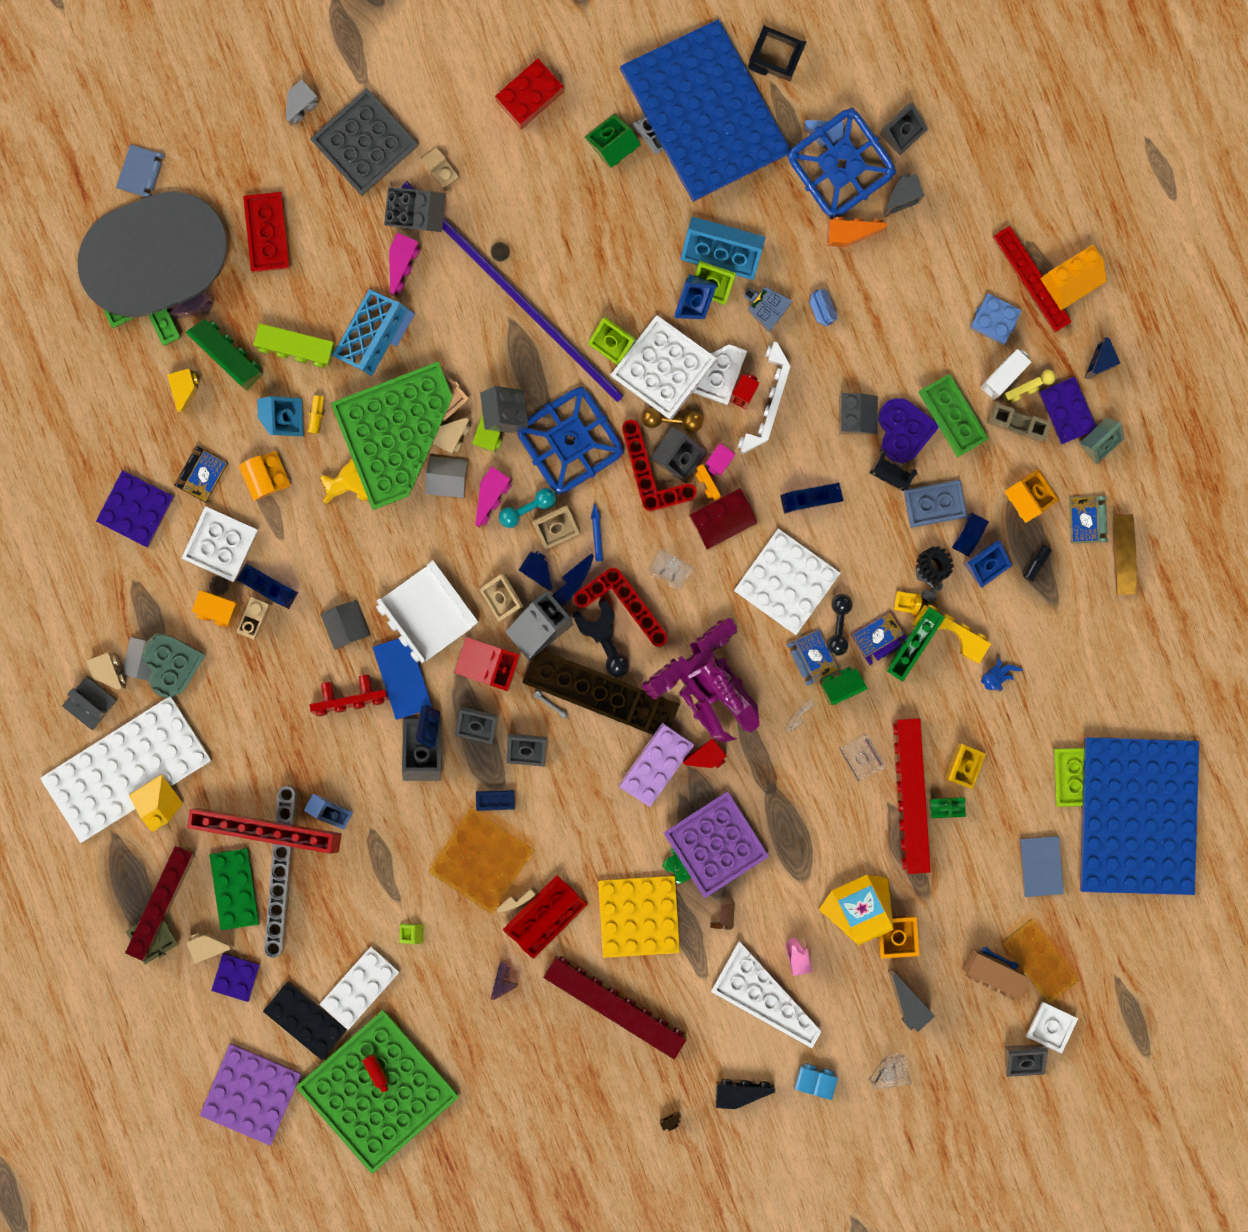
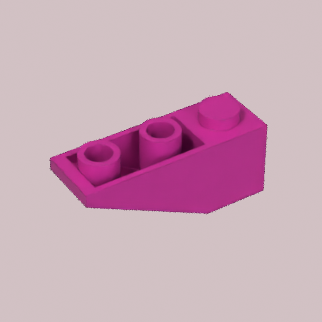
[389,232,421,297]
[475,466,512,528]

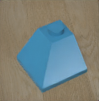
[257,396,304,437]

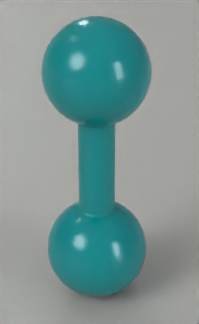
[499,488,556,528]

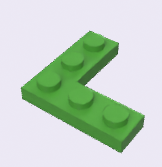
[104,309,181,346]

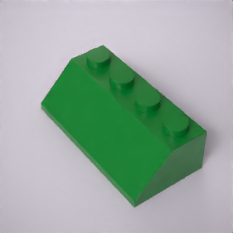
[185,319,263,390]

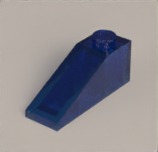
[780,483,843,514]
[237,563,299,609]

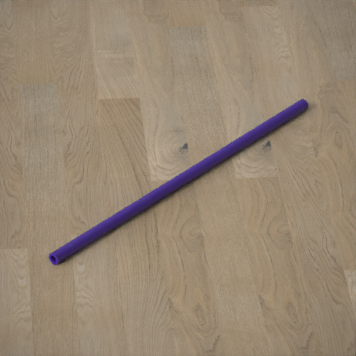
[401,181,624,402]

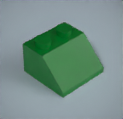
[585,114,641,168]
[820,666,868,706]

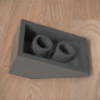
[402,719,442,781]
[888,969,935,1032]

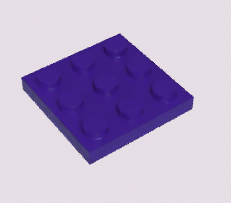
[96,470,174,548]

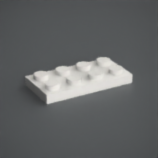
[319,946,400,1030]

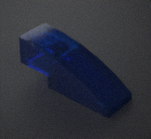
[552,553,594,607]

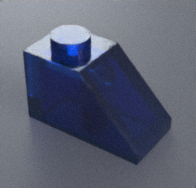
[952,513,989,557]
[519,551,553,592]

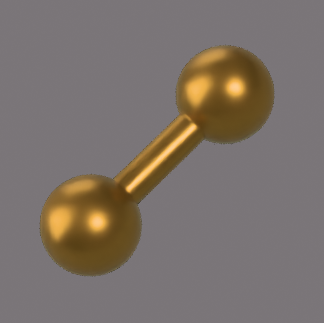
[641,407,703,433]

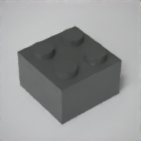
[480,386,529,433]

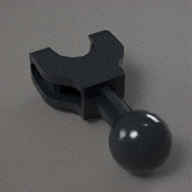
[573,598,630,677]

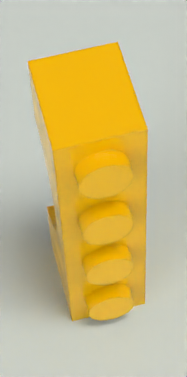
[911,604,991,664]

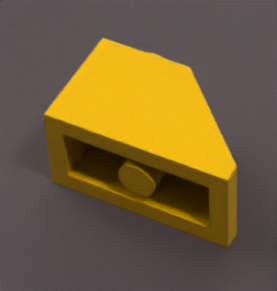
[167,369,199,414]

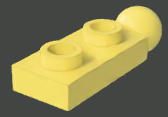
[1002,369,1056,403]

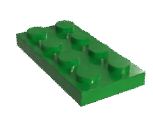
[209,848,260,930]

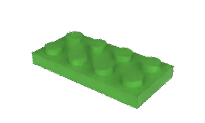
[918,373,989,458]

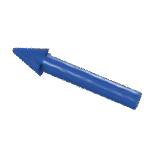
[591,504,603,562]

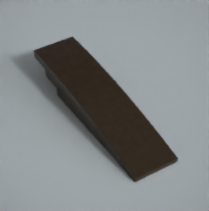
[522,650,680,735]

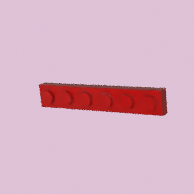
[992,226,1072,333]

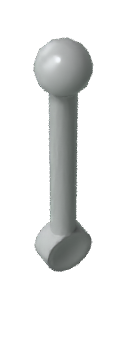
[534,691,567,718]

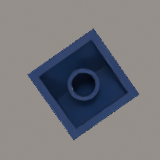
[1085,337,1121,379]

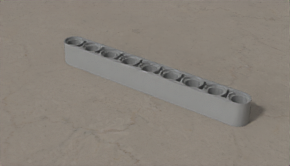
[264,785,298,958]

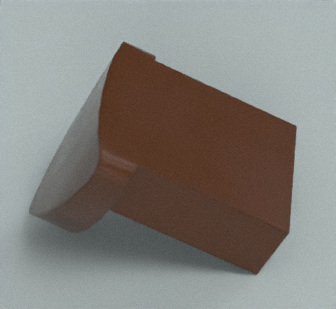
[710,904,735,930]

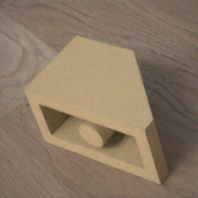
[186,932,234,964]

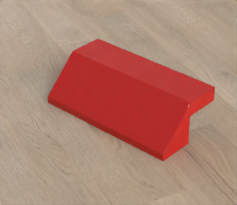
[503,875,588,959]

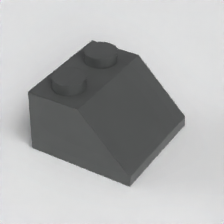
[883,173,925,217]
[839,393,878,434]
[650,427,707,484]

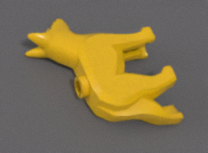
[320,459,368,504]

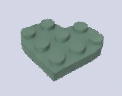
[142,633,206,698]

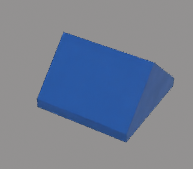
[674,274,717,319]
[964,540,1012,588]

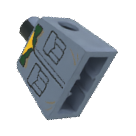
[744,287,792,333]

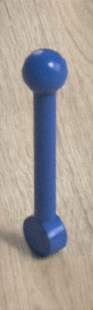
[982,947,1018,969]

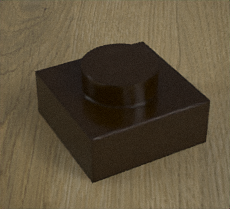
[660,1112,681,1131]

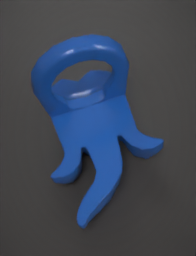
[981,658,1023,692]

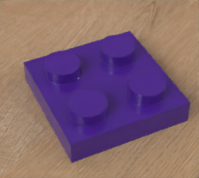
[211,953,260,1002]

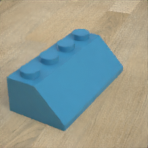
[680,217,766,280]

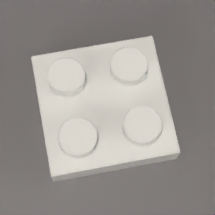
[1026,1001,1078,1054]

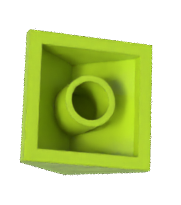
[695,261,736,305]
[588,316,636,366]

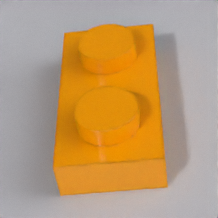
[695,464,722,502]

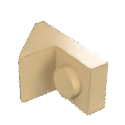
[421,147,459,189]

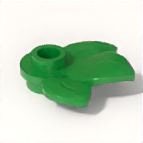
[662,847,690,884]

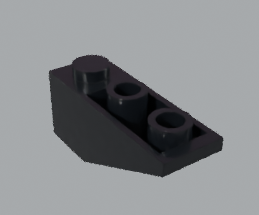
[715,1079,775,1109]

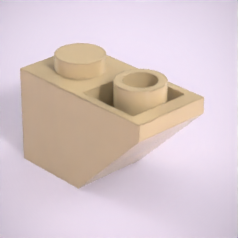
[432,418,471,455]
[236,597,272,640]
[87,652,126,690]

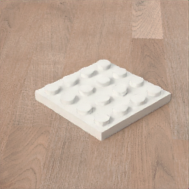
[610,315,717,421]
[734,529,840,635]

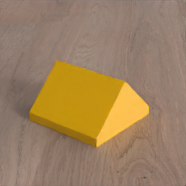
[945,743,986,790]

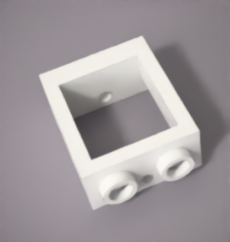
[980,349,1031,400]

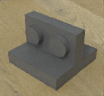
[62,676,117,730]

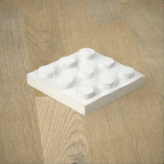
[181,506,259,582]

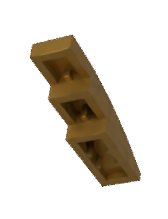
[1113,514,1137,595]

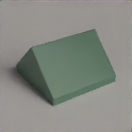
[1079,418,1124,465]

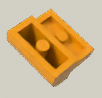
[238,451,291,502]

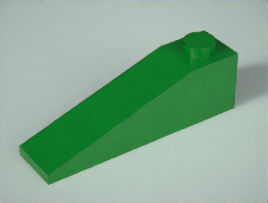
[885,607,945,682]

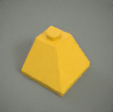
[129,774,183,832]

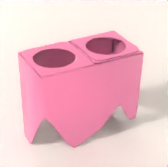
[785,937,813,976]

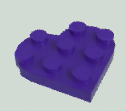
[878,398,939,464]

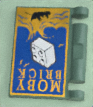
[1069,496,1108,543]

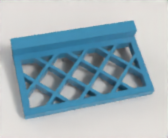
[332,289,409,376]

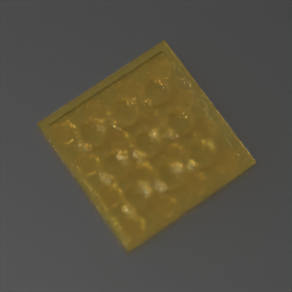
[428,808,535,914]

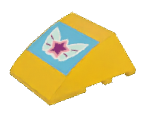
[819,875,894,946]

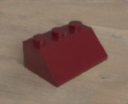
[689,488,757,550]

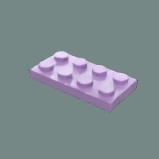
[618,723,694,807]

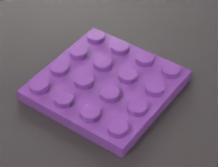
[663,791,769,898]
[200,1043,302,1146]

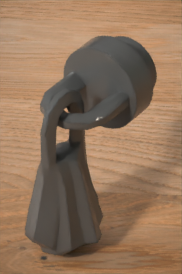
[916,568,943,604]

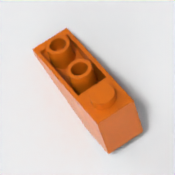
[827,217,887,247]

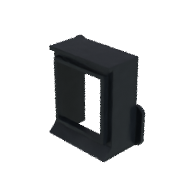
[748,25,807,82]
[869,449,918,491]

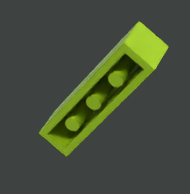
[253,323,336,368]

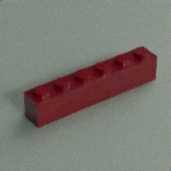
[125,846,195,962]

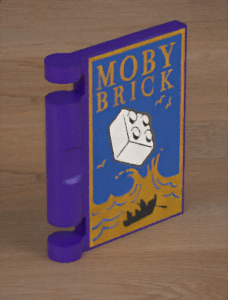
[851,611,907,665]

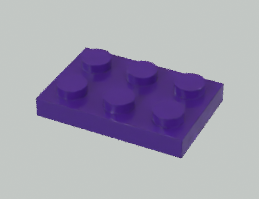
[1038,377,1096,445]

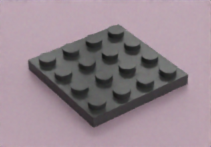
[310,88,418,196]

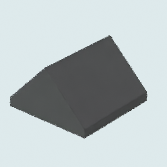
[880,102,928,155]
[320,600,370,650]
[455,707,499,744]
[507,733,547,767]
[1004,1044,1048,1077]

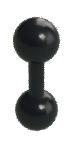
[827,594,853,656]

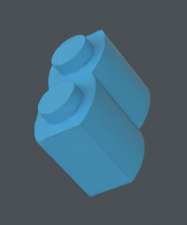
[794,1063,838,1100]

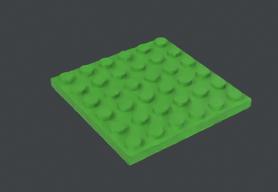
[296,1009,459,1174]

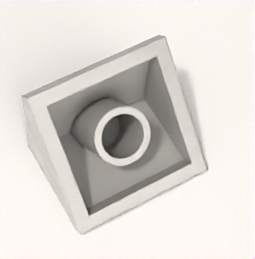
[426,456,468,498]
[122,637,151,680]

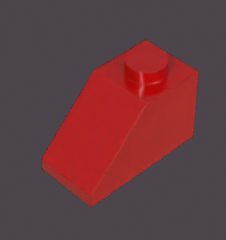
[683,738,727,768]

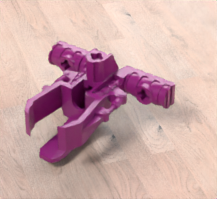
[642,618,760,742]

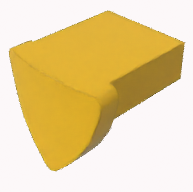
[893,591,922,616]

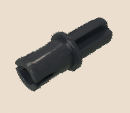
[1023,545,1052,582]

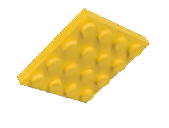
[598,875,680,958]

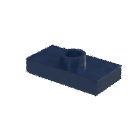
[476,790,515,811]

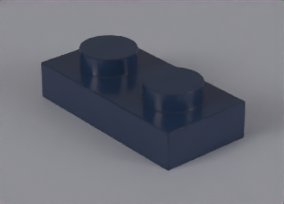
[416,705,440,748]

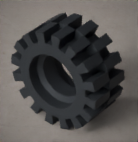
[916,546,954,584]

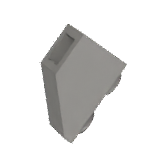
[286,79,319,126]

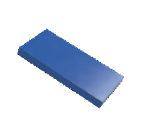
[372,639,433,720]

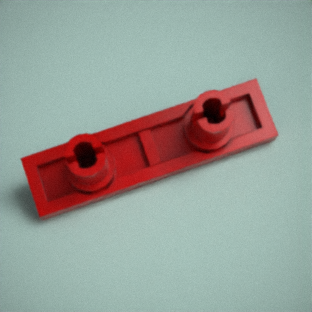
[309,675,389,717]

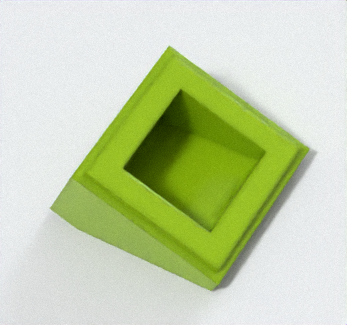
[399,923,423,944]

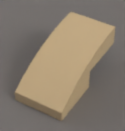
[497,888,536,912]

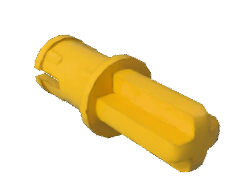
[307,395,325,434]

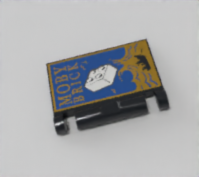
[174,445,228,503]

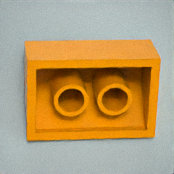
[1040,244,1107,310]

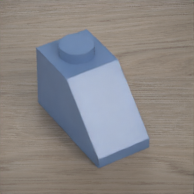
[804,120,844,150]
[304,794,353,829]

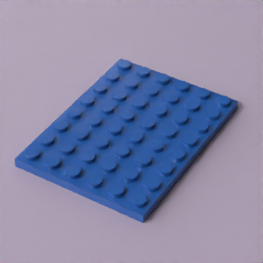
[619,19,791,202]
[1080,737,1199,895]

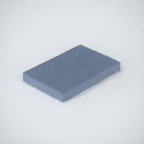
[903,480,967,528]
[1020,836,1064,897]

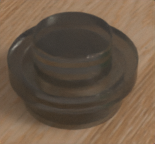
[490,242,510,262]
[209,576,228,595]

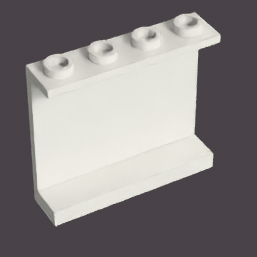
[376,560,478,664]

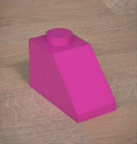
[705,443,736,476]

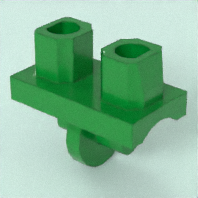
[930,797,966,818]

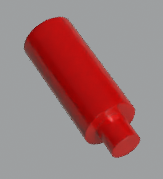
[362,1054,389,1093]

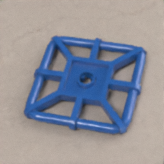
[787,107,896,219]
[517,386,625,495]

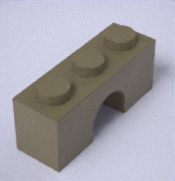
[987,403,1052,443]

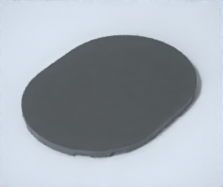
[78,192,228,318]

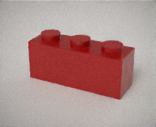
[729,373,760,410]

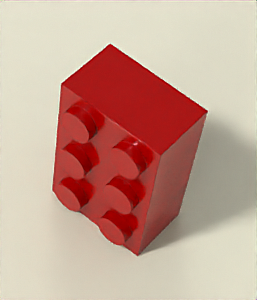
[495,58,564,130]

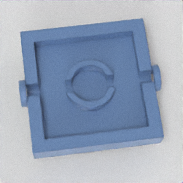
[970,293,1022,345]

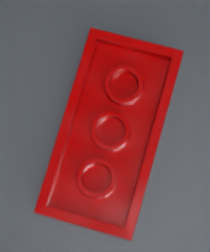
[243,192,290,273]

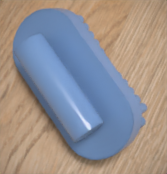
[809,289,838,326]

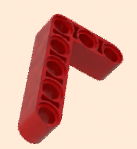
[622,420,697,512]
[574,568,667,647]

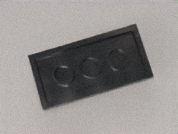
[263,981,347,1060]

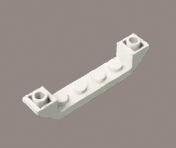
[738,342,790,454]

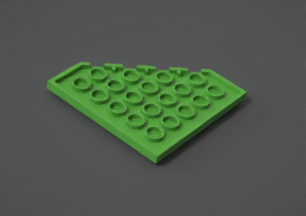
[331,361,453,511]

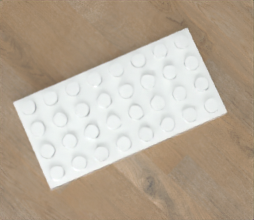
[40,697,212,843]

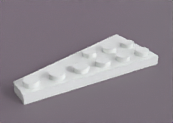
[711,941,822,1048]

